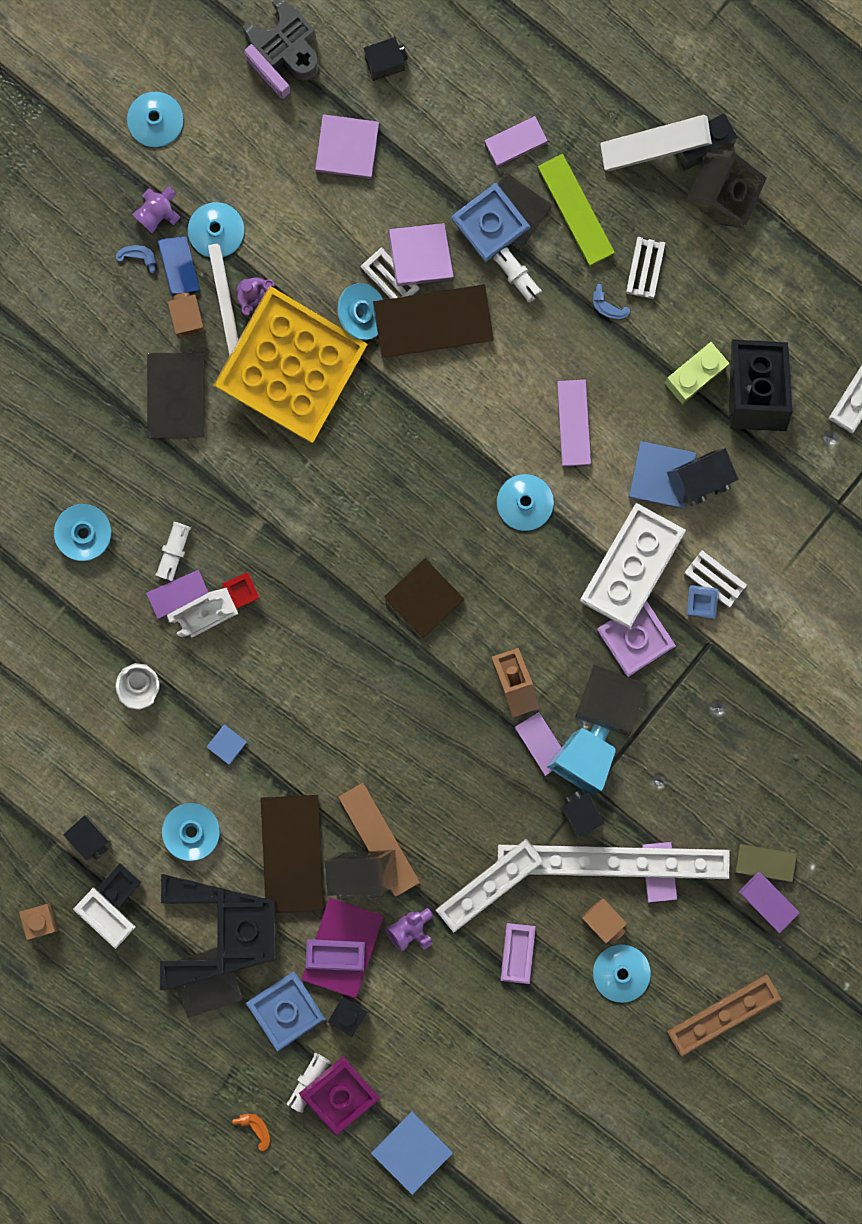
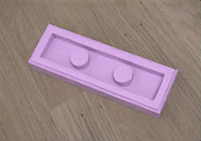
[557,380,591,467]

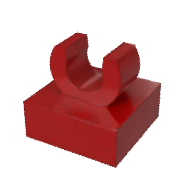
[222,572,260,610]

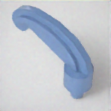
[116,245,157,273]
[593,284,630,319]

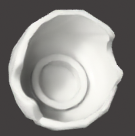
[115,663,159,710]

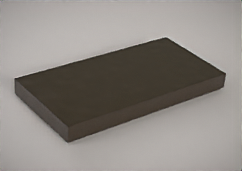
[373,284,494,358]
[260,795,324,912]

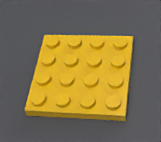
[213,286,368,443]

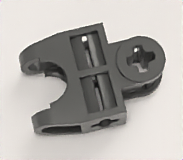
[242,0,319,81]

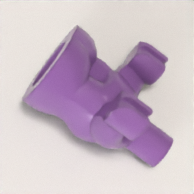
[132,186,180,233]
[236,277,275,317]
[385,908,434,952]

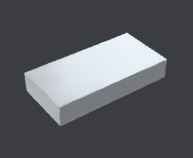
[73,888,136,949]

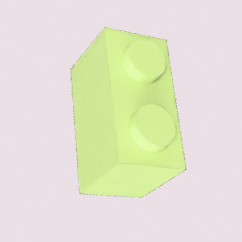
[665,342,729,405]

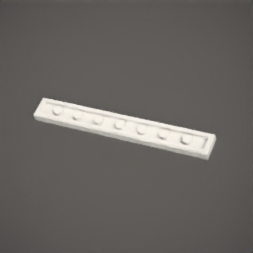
[498,845,729,879]

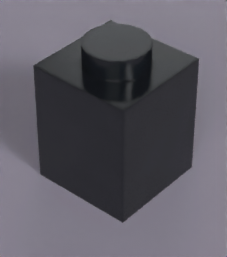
[363,37,408,81]
[63,815,111,861]
[328,995,368,1037]

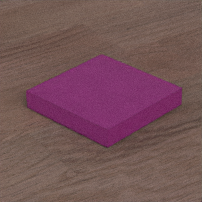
[299,1056,380,1136]

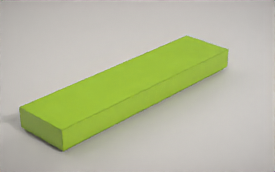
[537,154,615,267]

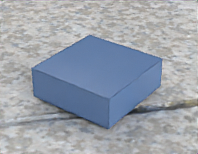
[686,585,719,619]
[207,725,247,765]

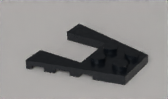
[160,874,277,991]

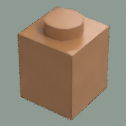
[168,292,205,339]
[581,898,627,943]
[19,903,59,940]

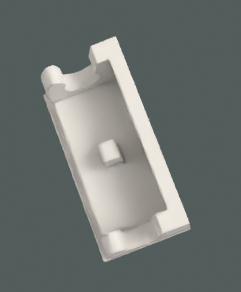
[167,588,238,637]

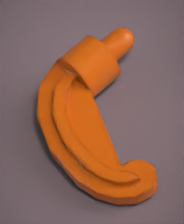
[232,1113,270,1151]

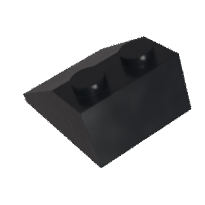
[729,339,793,431]

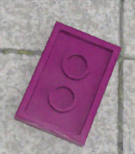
[301,897,384,998]

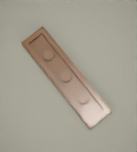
[339,783,420,897]
[667,974,782,1057]

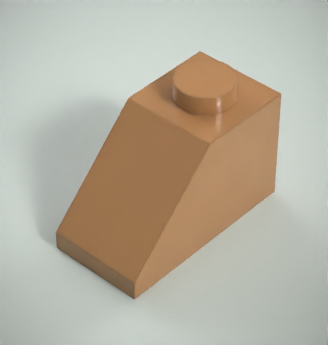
[492,648,539,717]

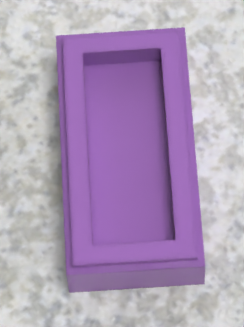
[146,570,209,620]
[739,872,800,933]
[306,939,365,971]

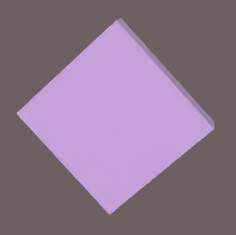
[315,114,379,179]
[388,223,453,286]
[596,601,676,677]

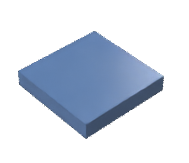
[451,182,530,263]
[628,441,696,509]
[246,971,326,1052]
[371,1111,453,1195]

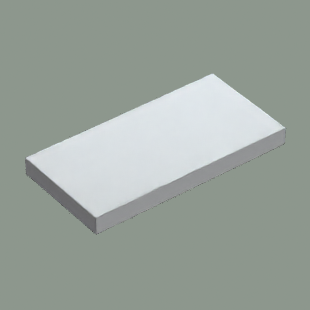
[580,503,686,629]

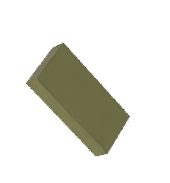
[735,844,797,882]

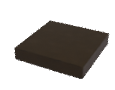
[384,558,464,639]

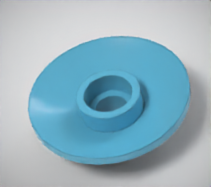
[127,92,183,148]
[188,202,244,258]
[338,283,383,340]
[497,474,554,531]
[54,504,111,561]
[162,803,220,861]
[593,944,651,1003]

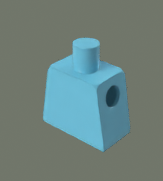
[547,721,615,796]

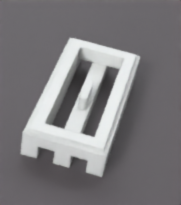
[626,237,665,299]
[361,247,420,299]
[684,551,747,608]

